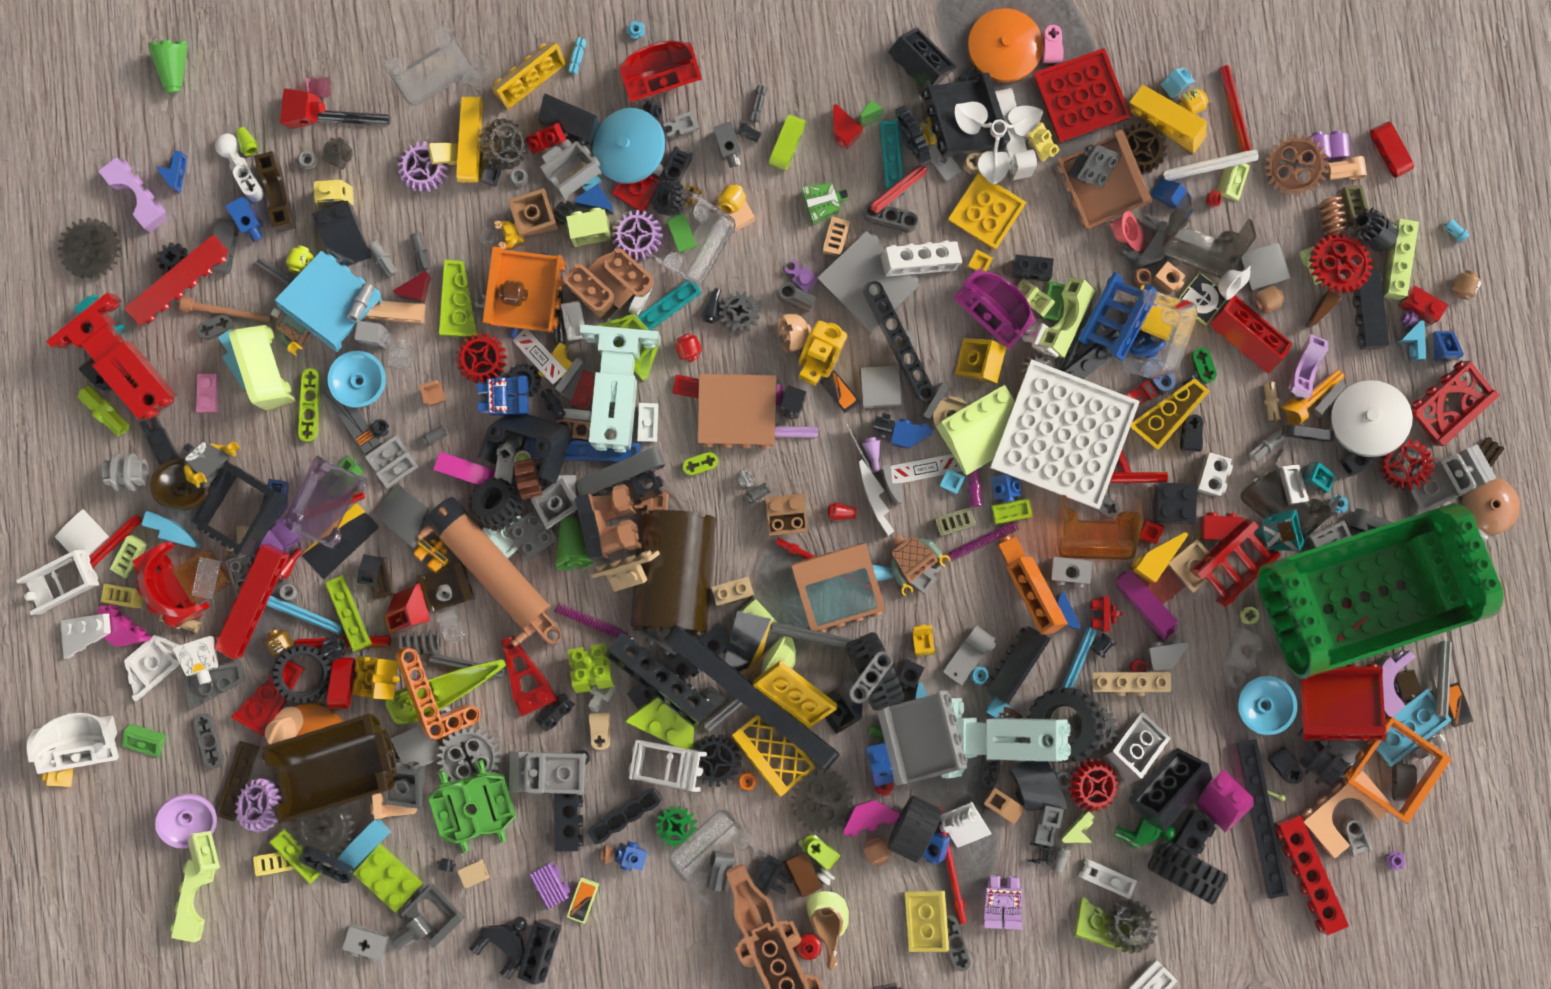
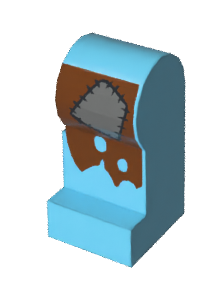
[984,697,1024,719]

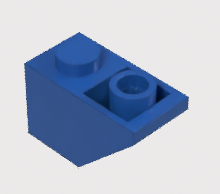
[890,419,933,449]

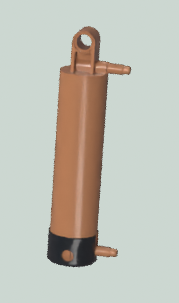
[416,497,561,646]

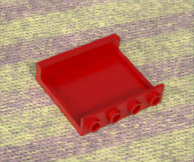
[1301,664,1387,740]

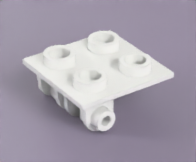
[939,802,991,848]

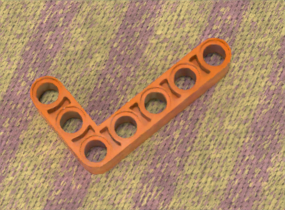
[396,647,480,739]

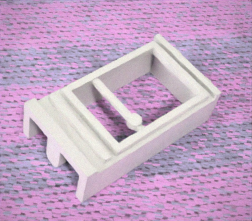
[16,550,99,615]
[628,740,707,792]

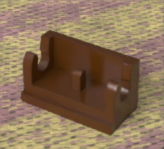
[783,852,822,898]

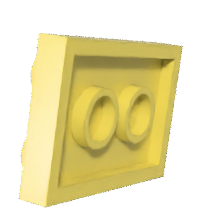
[905,891,949,952]

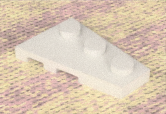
[61,614,111,659]

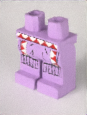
[982,875,1022,930]

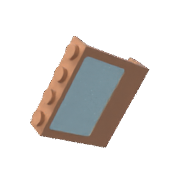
[791,542,886,633]

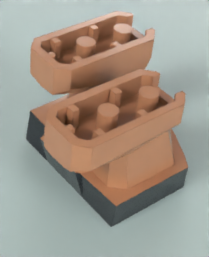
[575,484,642,561]

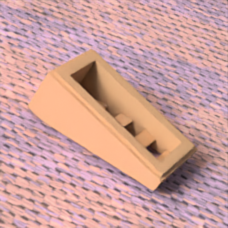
[822,217,850,257]

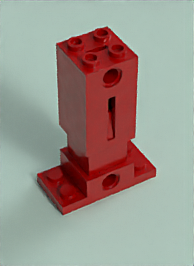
[46,292,177,420]

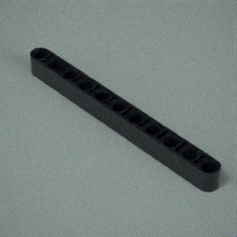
[664,624,840,770]

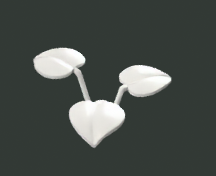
[955,102,1043,184]

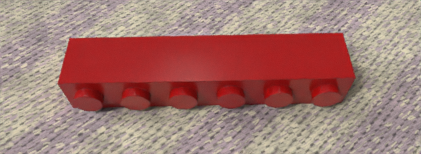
[124,234,230,326]
[214,544,290,659]

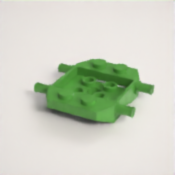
[428,760,516,853]

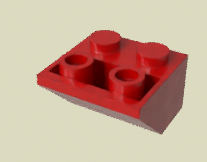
[384,584,430,634]

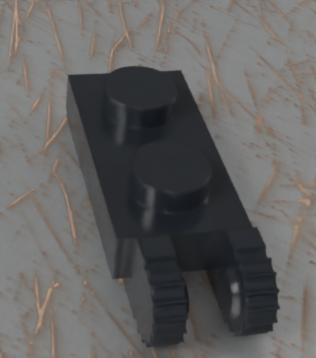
[140,416,180,466]

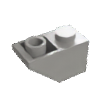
[1146,639,1189,671]

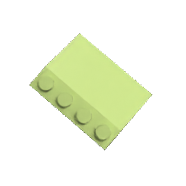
[936,385,1015,475]

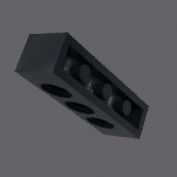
[554,793,584,852]

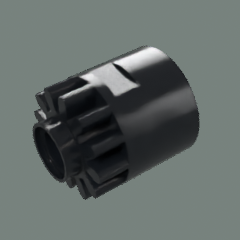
[1351,207,1399,252]

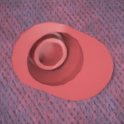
[1110,211,1146,252]

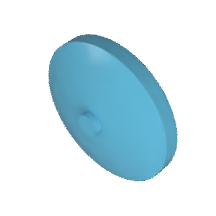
[593,108,665,184]

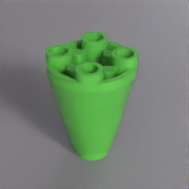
[148,40,188,93]

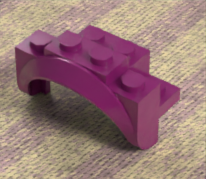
[953,268,1038,349]

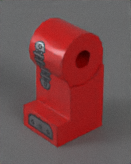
[1125,381,1157,406]

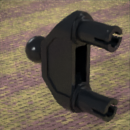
[469,916,527,980]

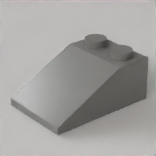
[1101,711,1170,784]

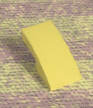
[427,143,458,165]

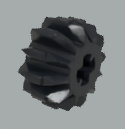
[156,242,188,273]

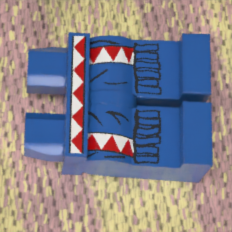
[477,376,529,416]

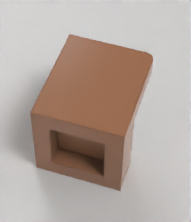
[419,380,447,407]

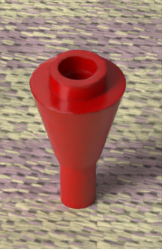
[279,547,303,580]

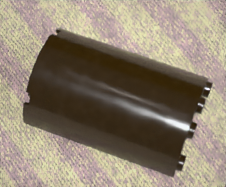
[630,510,716,636]
[262,713,397,824]

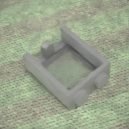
[540,141,602,201]

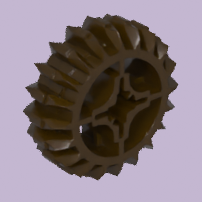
[1124,123,1167,175]

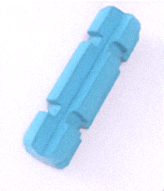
[567,37,586,75]

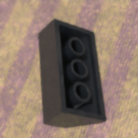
[984,626,1051,704]
[1129,748,1213,832]

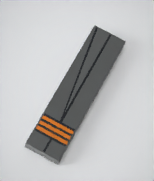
[322,388,382,454]

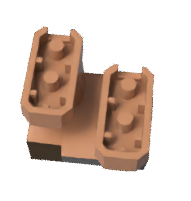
[564,249,654,322]

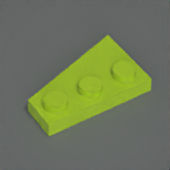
[1074,897,1135,953]

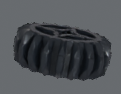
[692,734,742,787]

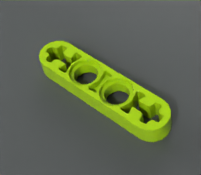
[298,368,321,443]

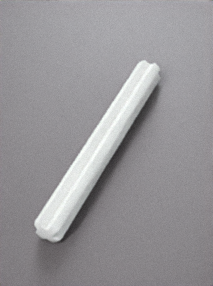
[1163,149,1258,181]

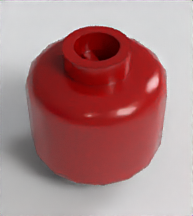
[674,333,702,362]
[796,933,822,960]

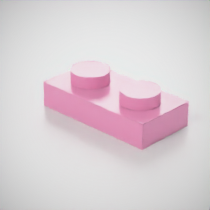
[196,374,218,413]

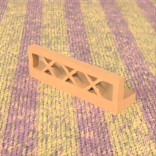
[363,301,426,324]

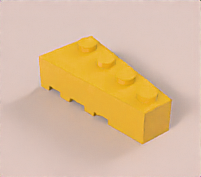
[1130,378,1210,450]

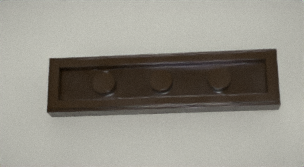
[216,741,260,821]

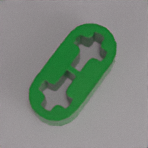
[1191,348,1217,384]

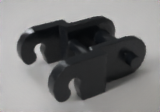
[1027,842,1054,865]

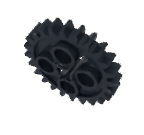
[895,105,931,165]

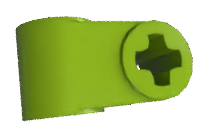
[803,835,841,871]

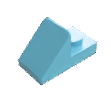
[1397,321,1426,362]

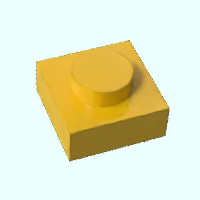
[967,249,993,271]

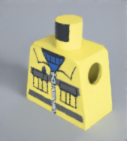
[314,180,353,208]

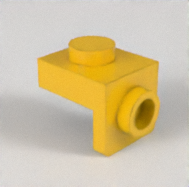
[912,624,935,657]
[41,768,73,787]

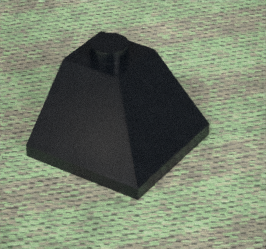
[825,678,863,734]

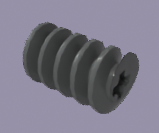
[399,630,441,655]

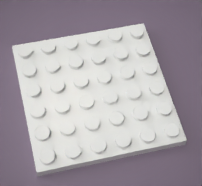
[990,360,1139,509]

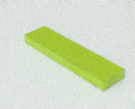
[325,575,372,653]

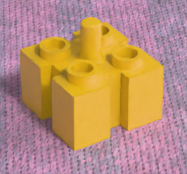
[352,656,400,700]

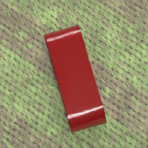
[1370,121,1414,178]
[327,657,356,709]

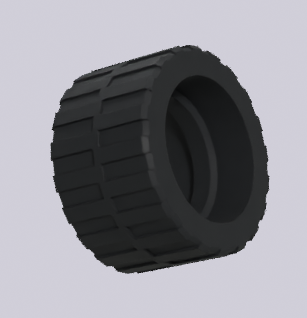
[887,795,942,863]

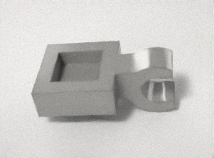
[588,683,617,713]

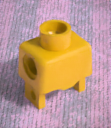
[798,320,847,386]

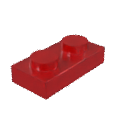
[570,369,595,411]

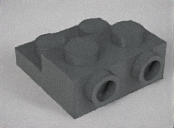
[383,759,426,809]

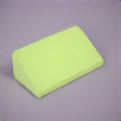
[1217,163,1250,201]
[188,831,220,875]

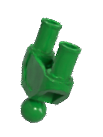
[1113,789,1176,849]

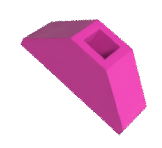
[97,605,152,647]
[843,799,900,837]

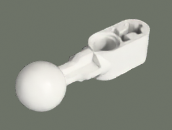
[215,133,264,202]

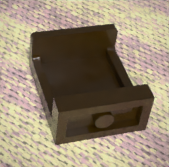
[415,562,475,613]

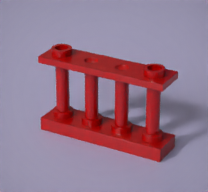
[1190,518,1281,607]

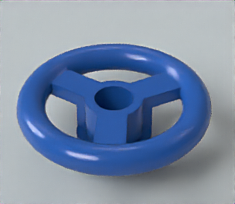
[1129,332,1166,358]

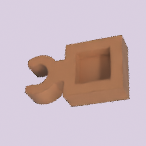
[634,492,669,513]

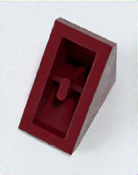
[393,271,431,303]

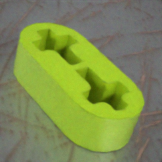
[683,452,718,476]

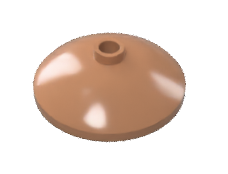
[1460,478,1520,534]

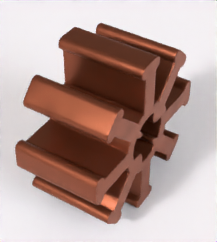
[514,458,542,500]

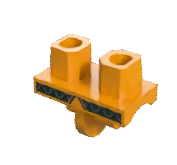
[413,539,449,573]

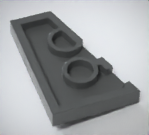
[183,662,245,710]

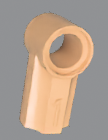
[1326,156,1367,181]

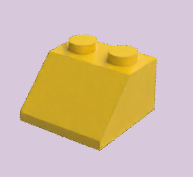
[954,338,1006,383]

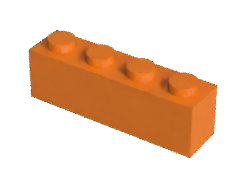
[1006,557,1068,634]

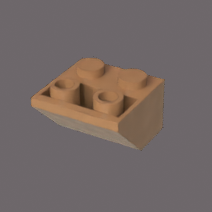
[765,493,808,536]

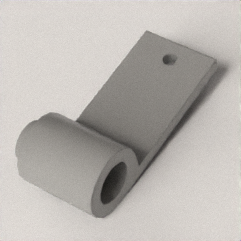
[942,625,996,686]

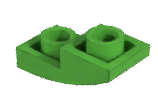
[667,214,697,254]

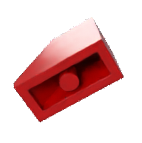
[833,103,863,150]

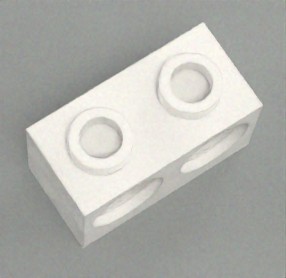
[1197,452,1233,497]

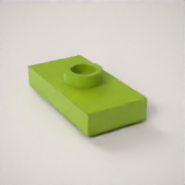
[991,498,1033,525]

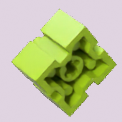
[568,643,614,693]

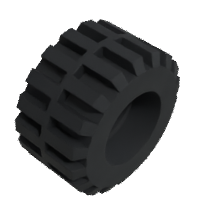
[469,477,523,531]

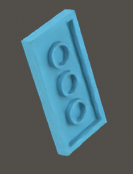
[1375,689,1452,767]

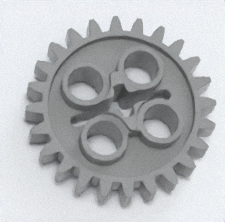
[437,725,501,782]

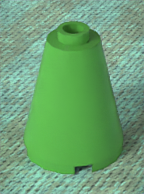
[555,516,593,571]

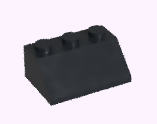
[888,27,956,88]
[538,93,600,147]

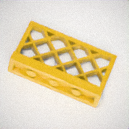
[730,715,816,797]

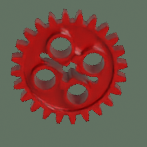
[1308,233,1373,294]

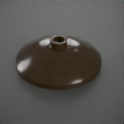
[150,459,211,511]

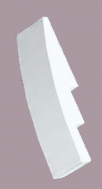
[859,460,894,537]

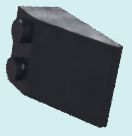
[312,200,372,267]

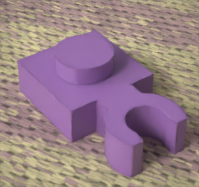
[784,260,817,292]

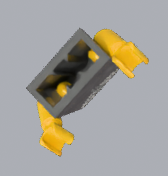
[181,442,241,489]

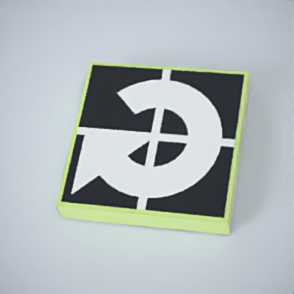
[1177,272,1226,326]

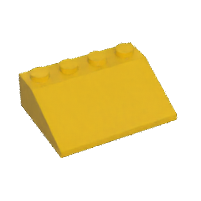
[491,42,566,110]

